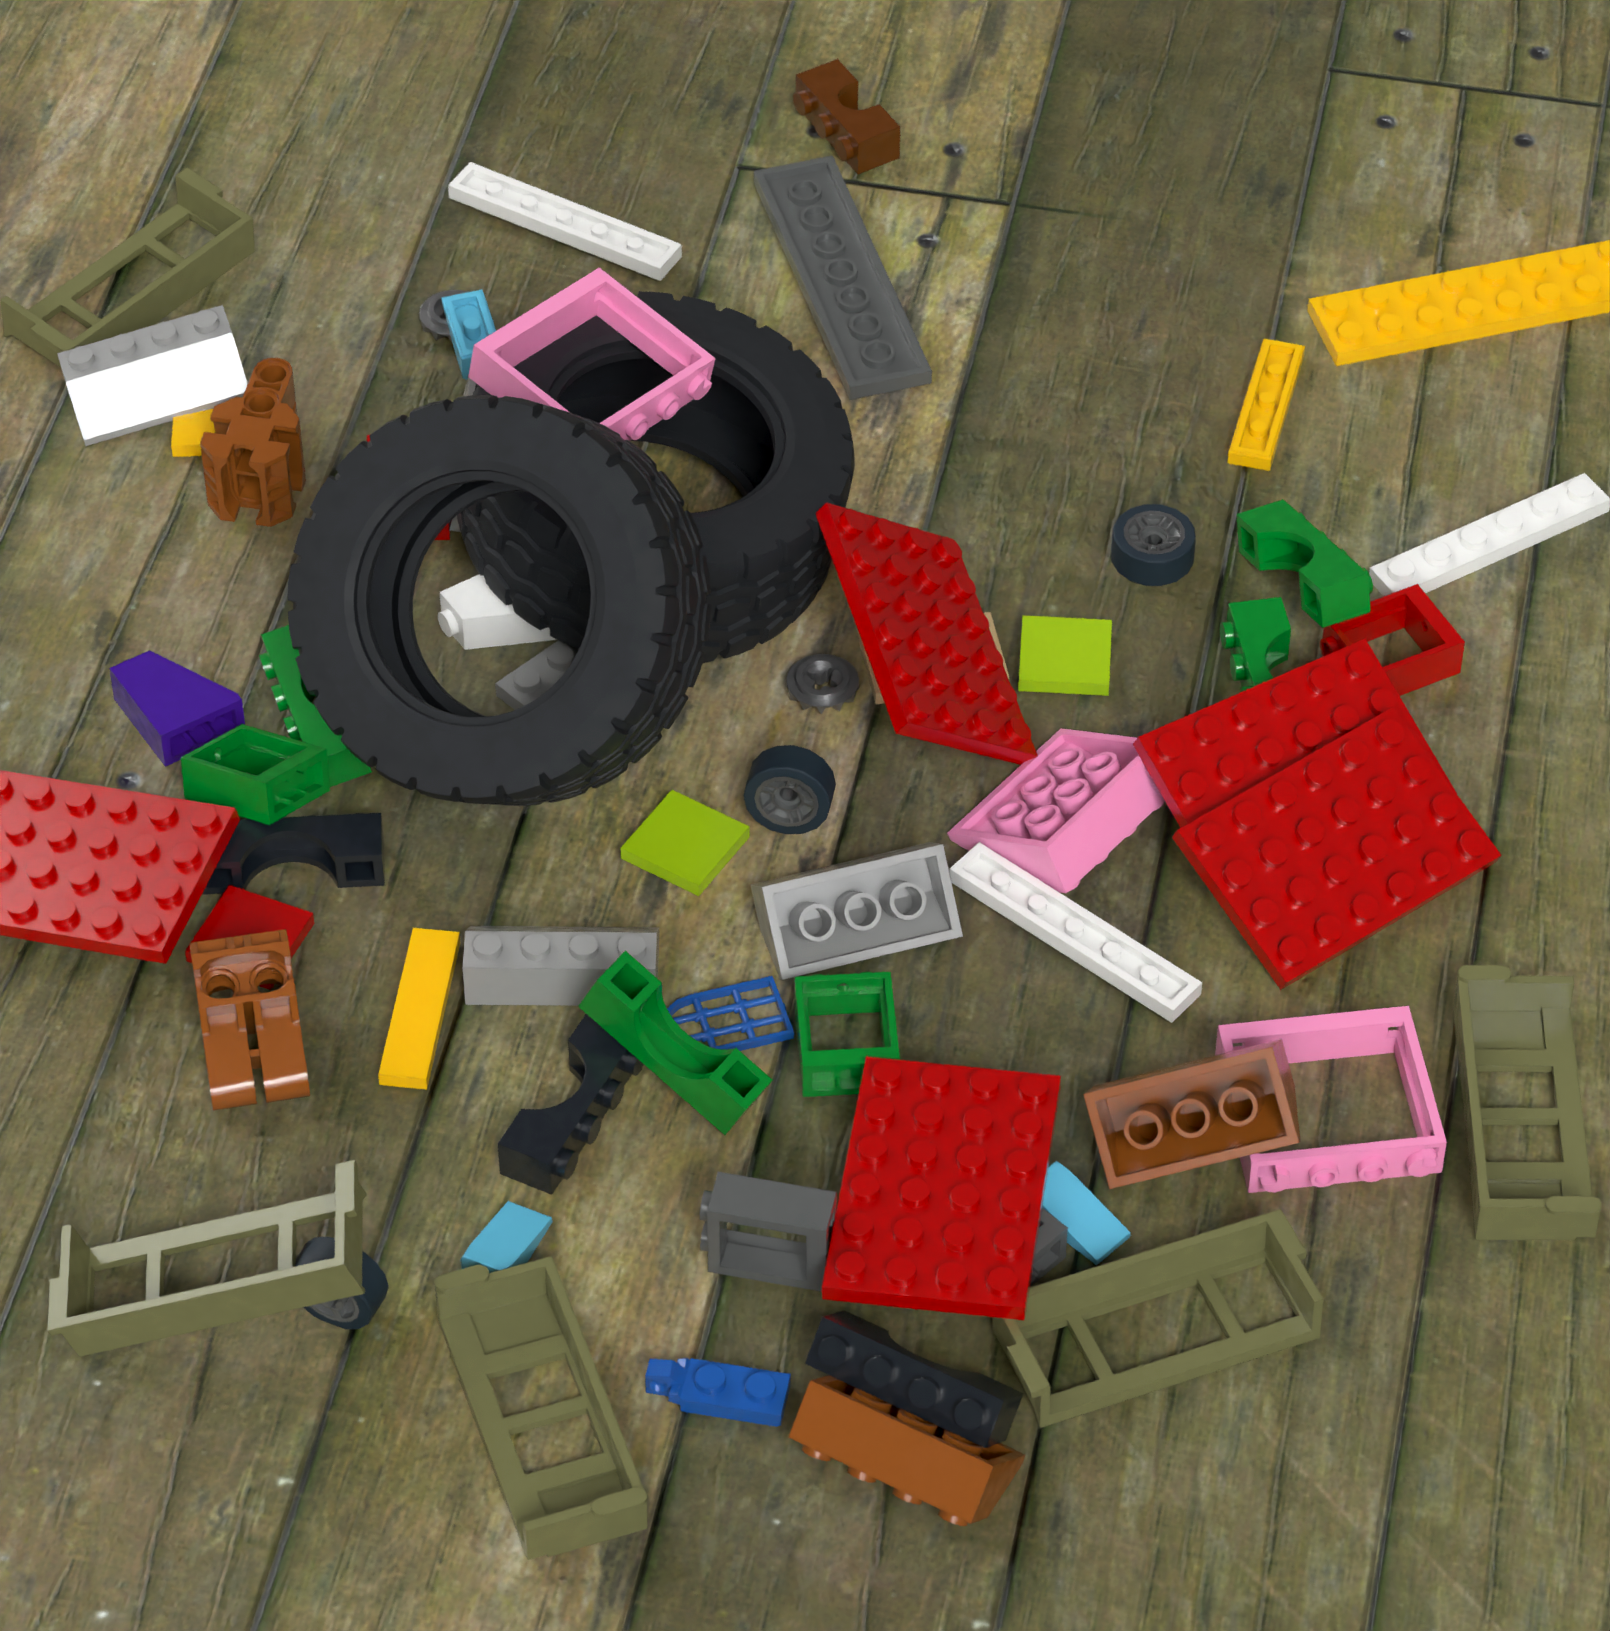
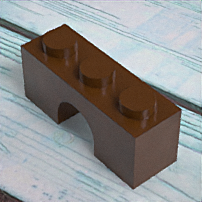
[793,59,900,174]

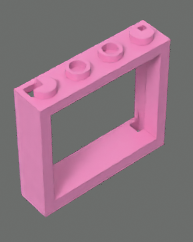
[468,268,715,441]
[1215,1006,1447,1193]

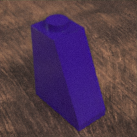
[109,650,245,767]

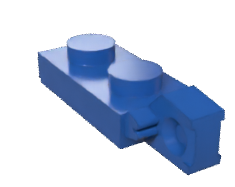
[645,1358,791,1427]

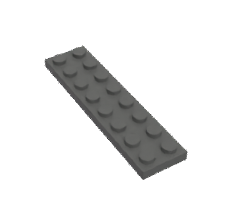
[754,155,932,400]

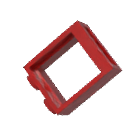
[1320,584,1465,696]

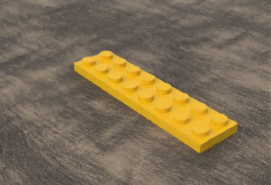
[1307,240,1610,366]

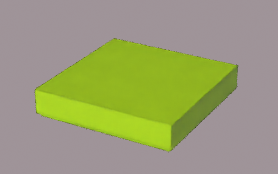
[1018,615,1112,696]
[620,790,750,896]

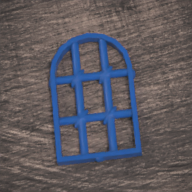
[667,976,794,1051]

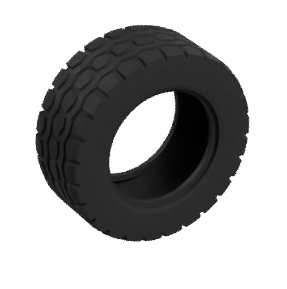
[457,291,855,663]
[288,395,711,806]

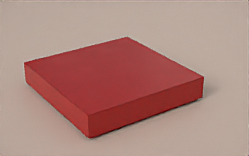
[185,885,314,990]

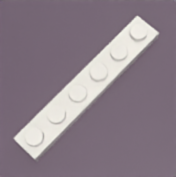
[448,162,682,281]
[1369,473,1610,596]
[949,842,1202,1023]

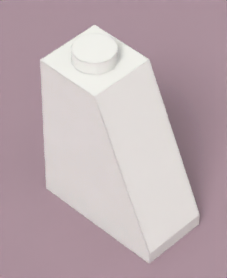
[438,574,557,650]

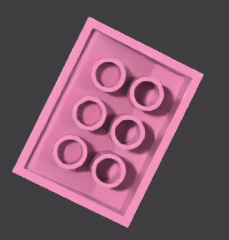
[947,728,1165,894]

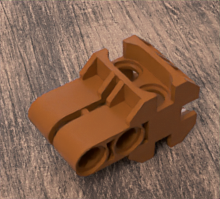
[200,358,306,527]
[190,929,310,1111]

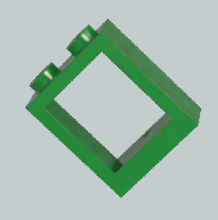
[181,724,330,825]
[795,972,900,1097]

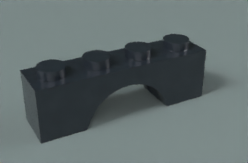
[202,813,385,895]
[498,1014,644,1195]
[805,1310,1024,1448]

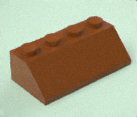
[1083,1039,1300,1189]
[789,1375,1026,1526]

